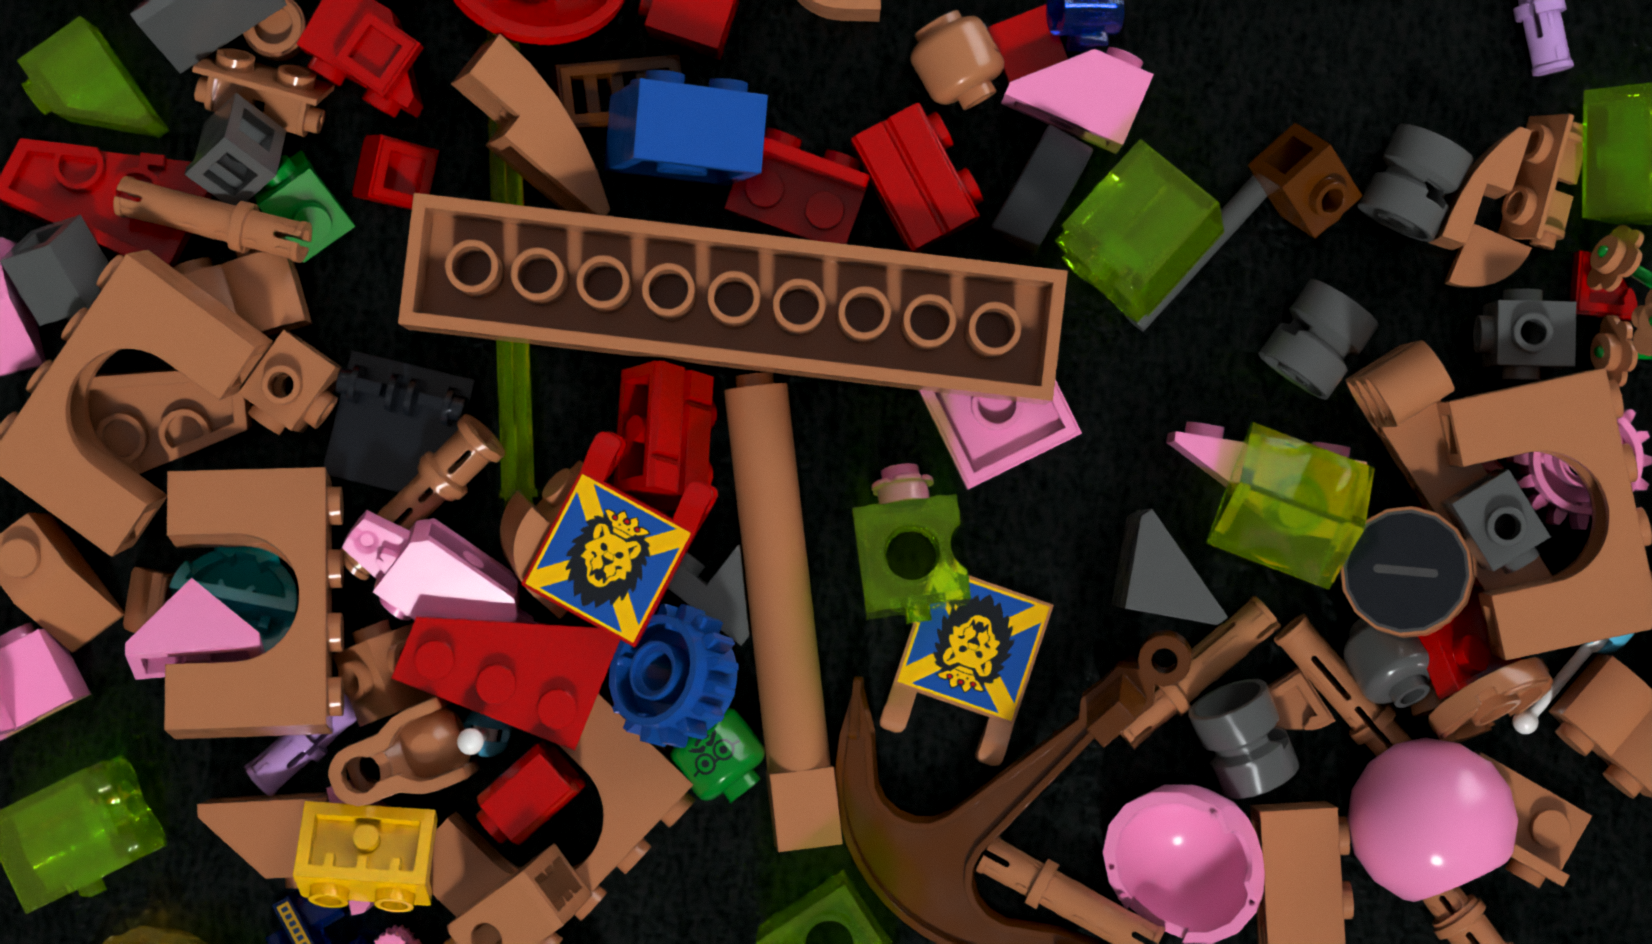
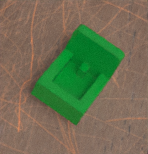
[254,151,355,263]

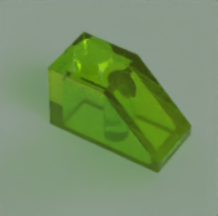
[17,16,169,137]

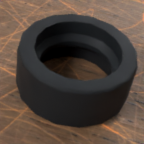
[990,125,1093,255]

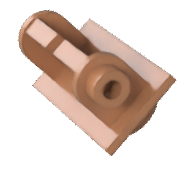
[192,48,335,137]
[1498,114,1590,250]

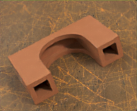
[0,250,274,557]
[1436,368,1652,660]
[164,467,344,739]
[429,688,696,944]

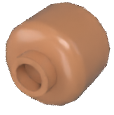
[910,10,1005,110]

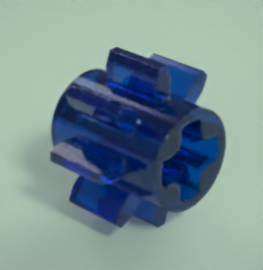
[1046,0,1124,51]

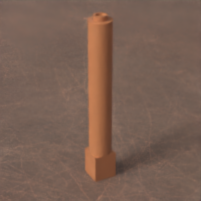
[724,372,843,852]

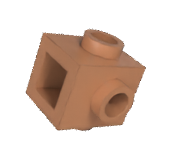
[238,330,342,435]
[333,619,437,727]

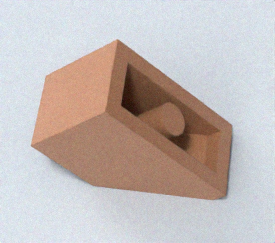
[0,513,125,653]
[197,792,329,889]

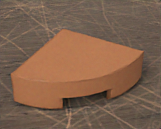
[1444,224,1532,289]
[1268,666,1336,730]

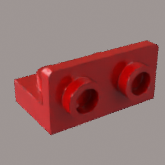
[724,128,870,244]

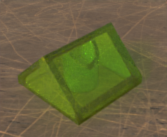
[1206,422,1375,589]

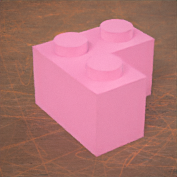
[0,623,91,741]

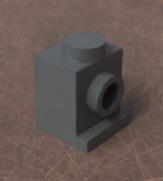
[184,93,287,205]

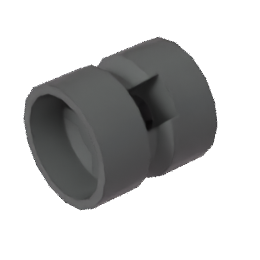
[1357,124,1474,242]
[1258,279,1379,400]
[1189,679,1299,799]

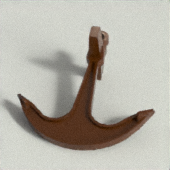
[835,629,1192,944]

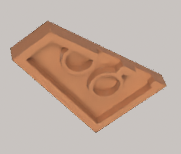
[89,369,252,474]

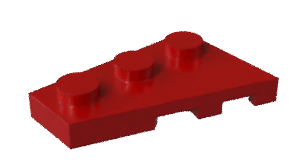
[0,138,212,268]

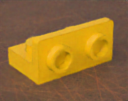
[293,801,438,912]

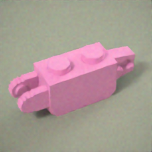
[342,510,540,624]

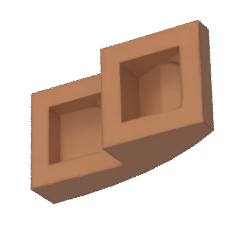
[1428,127,1532,251]

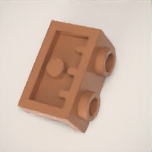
[1474,750,1592,888]

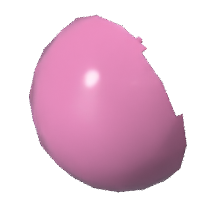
[1347,737,1518,902]
[1103,785,1265,944]

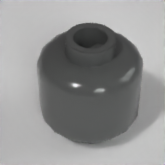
[1343,618,1431,708]

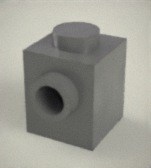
[0,215,109,326]
[1440,469,1551,574]

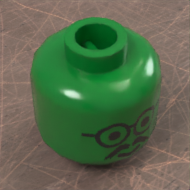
[670,708,765,803]

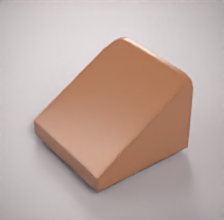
[123,567,175,633]

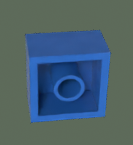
[604,70,768,186]

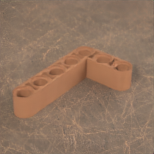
[1346,340,1552,592]

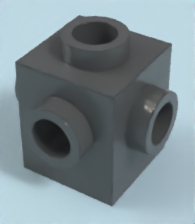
[1473,289,1576,381]

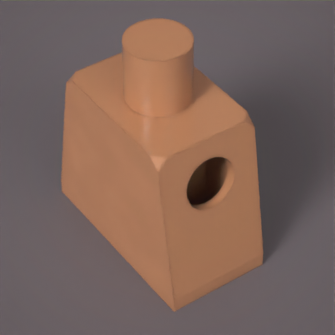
[443,843,592,944]

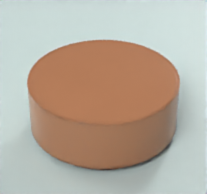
[243,0,309,61]

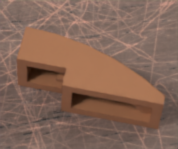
[451,34,610,216]

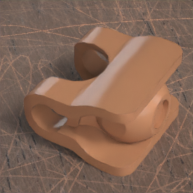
[328,697,481,806]

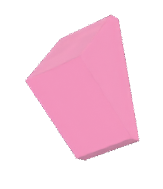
[125,578,265,680]

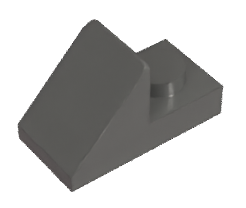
[668,545,751,645]

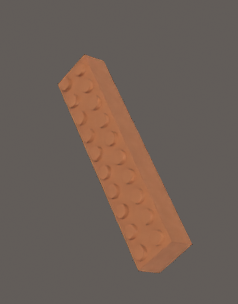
[398,193,1068,405]

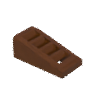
[547,55,682,132]

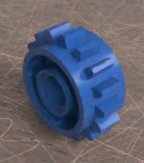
[609,604,739,748]

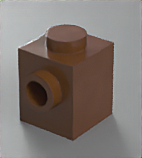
[1248,123,1362,239]

